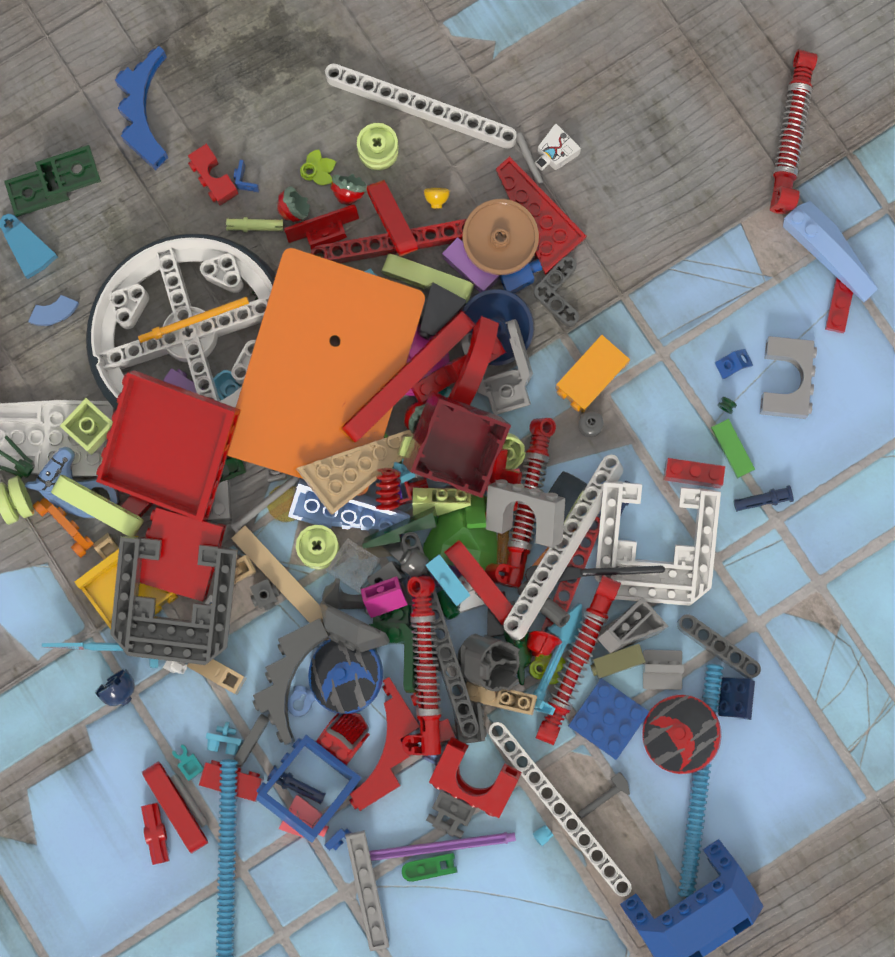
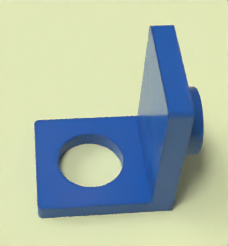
[233,160,260,192]
[715,349,753,379]

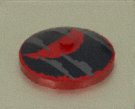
[642,695,722,774]

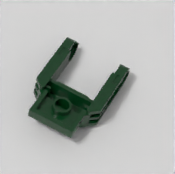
[369,604,419,693]

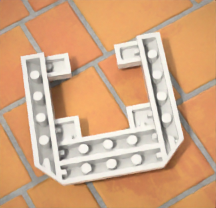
[595,481,721,606]

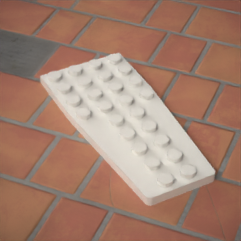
[0,400,115,477]

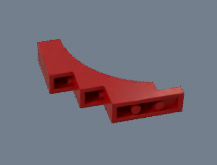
[349,677,420,811]

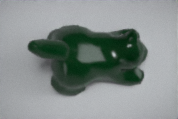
[504,631,532,685]

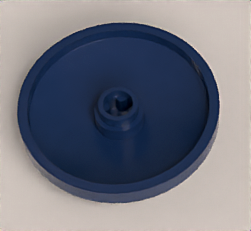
[462,289,535,366]

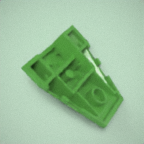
[423,496,500,571]

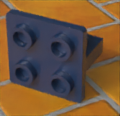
[718,677,755,720]

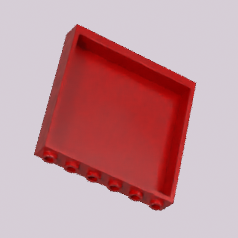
[96,370,241,522]

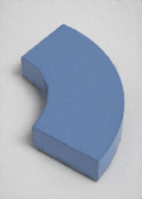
[28,295,79,326]

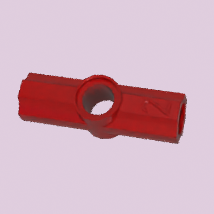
[141,803,170,865]

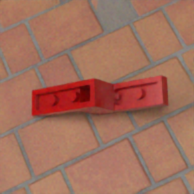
[411,336,505,403]

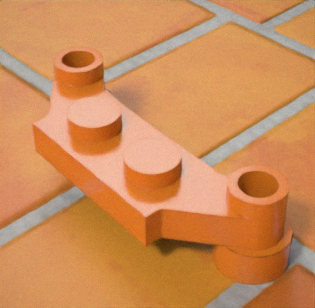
[32,497,94,558]

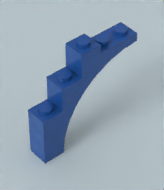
[115,46,168,171]

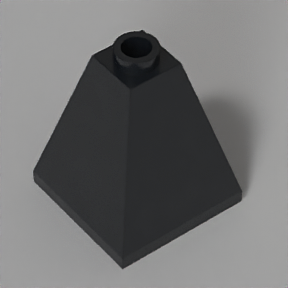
[417,282,466,340]

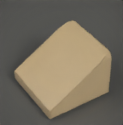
[93,533,119,560]

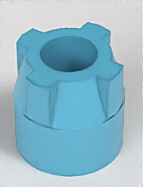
[532,825,554,846]

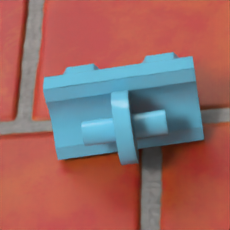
[205,722,243,755]

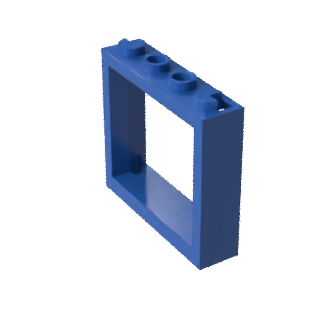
[256,735,362,843]

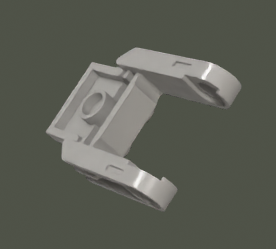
[461,319,533,415]

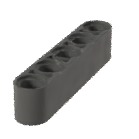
[677,614,761,679]

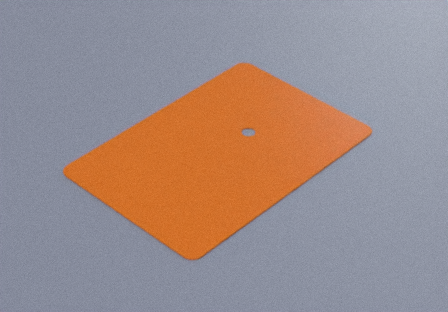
[228,248,425,496]

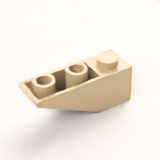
[187,659,247,695]

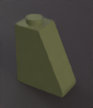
[590,644,645,679]

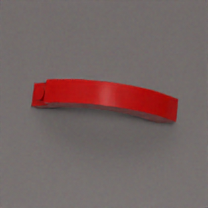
[449,316,499,405]

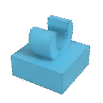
[392,458,416,484]

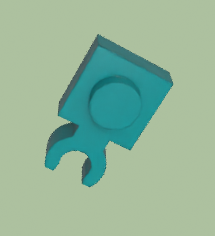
[172,745,204,781]

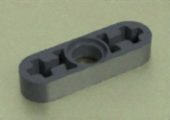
[234,714,270,768]

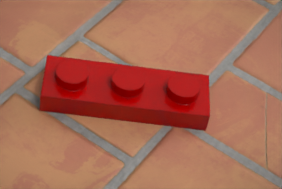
[825,277,853,334]

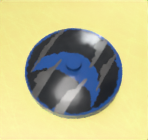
[308,639,383,714]

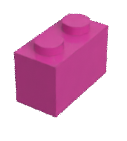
[360,576,408,618]

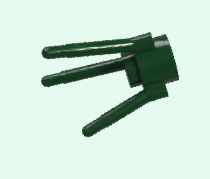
[0,435,35,479]

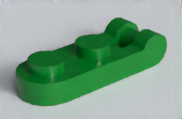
[402,853,458,882]

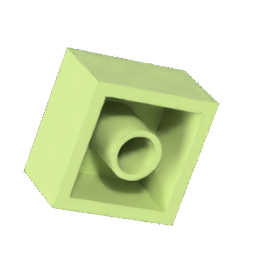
[60,398,113,455]

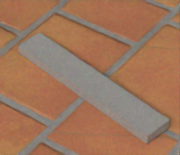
[345,830,389,951]

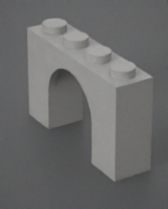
[760,336,817,419]
[486,479,565,548]

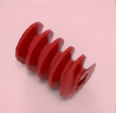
[375,468,401,510]

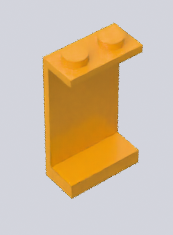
[555,335,630,413]

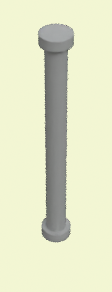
[230,476,299,533]

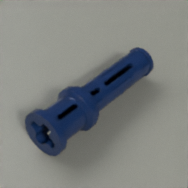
[733,485,794,512]
[267,765,326,805]

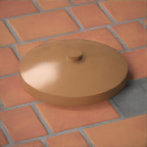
[462,199,539,275]

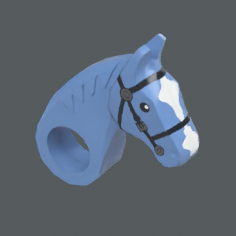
[25,447,120,518]

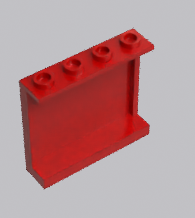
[140,506,227,602]

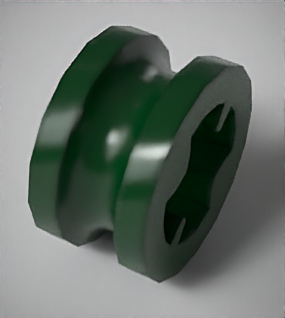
[717,397,737,414]

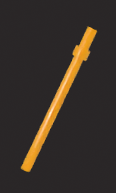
[138,296,249,343]

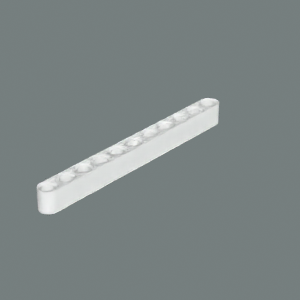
[325,64,517,149]
[504,454,623,640]
[489,722,632,896]

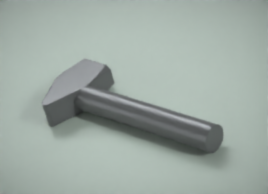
[577,772,630,819]

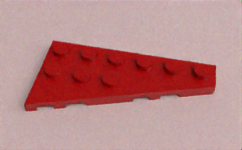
[496,156,587,275]

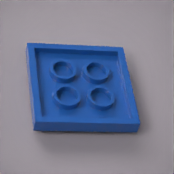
[568,678,649,760]

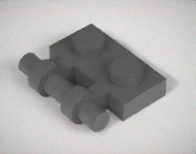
[426,791,476,839]

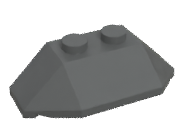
[320,601,390,652]

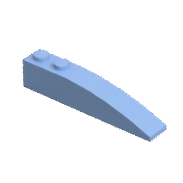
[783,201,878,302]
[288,478,410,531]

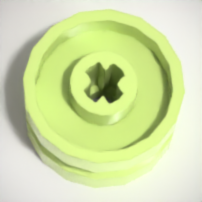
[357,123,399,170]
[0,476,35,525]
[296,525,340,570]

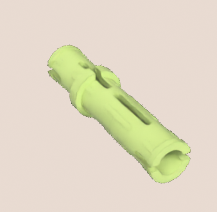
[226,217,283,232]

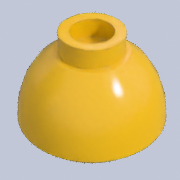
[424,188,450,208]

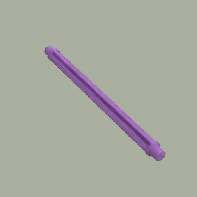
[369,832,516,861]

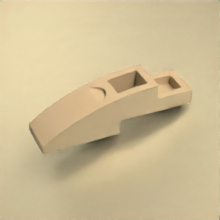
[466,681,537,715]

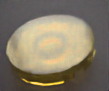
[267,485,297,523]

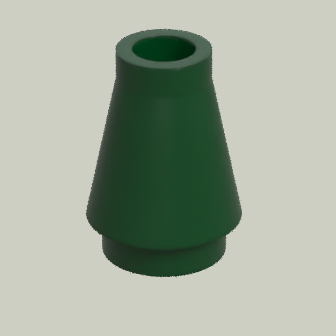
[437,590,460,620]

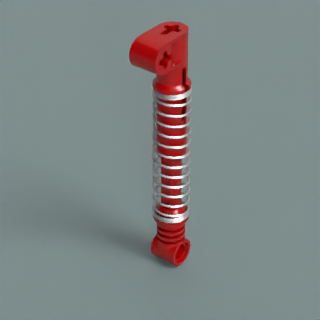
[535,575,621,746]

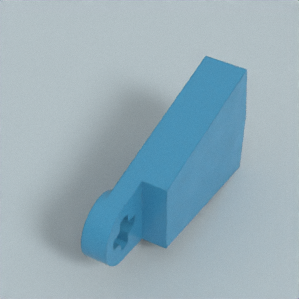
[0,214,58,279]

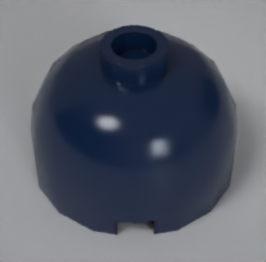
[95,669,135,706]

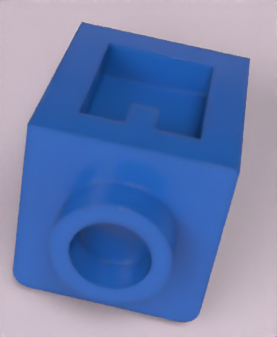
[324,828,352,851]

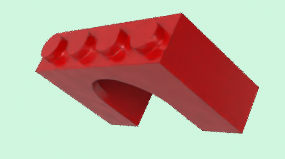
[429,736,522,818]

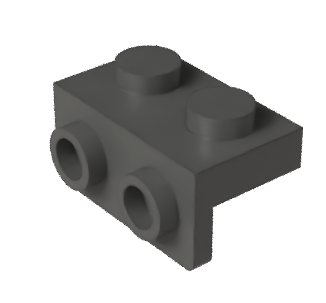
[453,702,487,744]

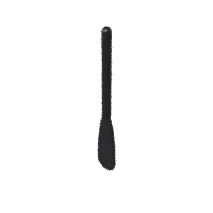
[525,565,665,582]

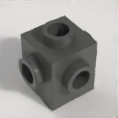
[250,579,280,611]

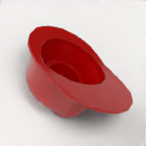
[527,631,562,657]

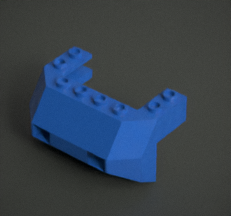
[620,839,764,957]

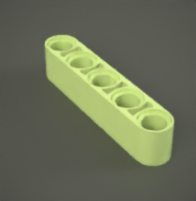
[381,254,474,303]
[51,475,144,537]

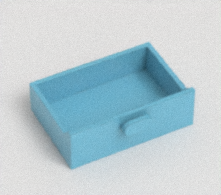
[425,554,470,606]

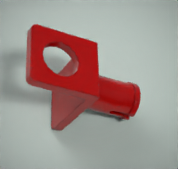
[399,478,429,506]

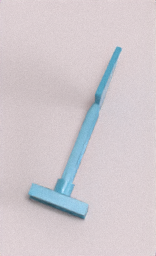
[533,603,582,715]
[42,642,158,668]

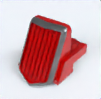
[315,713,370,766]

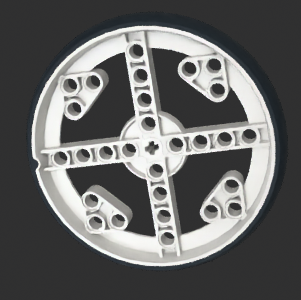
[86,234,276,410]

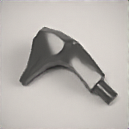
[322,578,365,609]

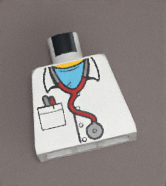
[535,124,581,170]

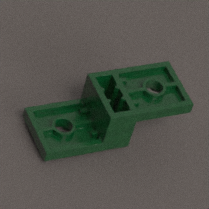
[4,145,101,217]

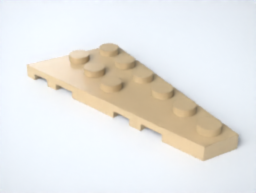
[296,430,413,515]

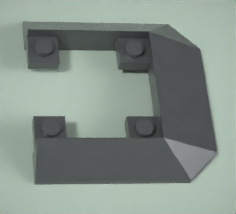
[110,537,238,665]

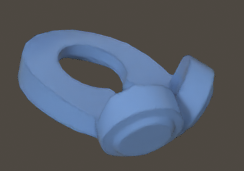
[288,685,316,717]

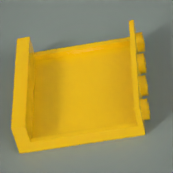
[74,536,178,629]

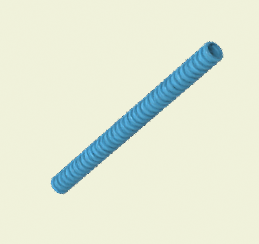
[678,664,724,897]
[216,759,238,957]

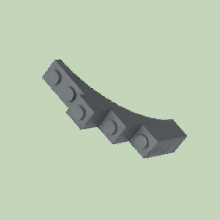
[253,618,329,745]

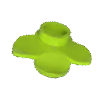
[300,150,336,185]
[529,653,566,685]

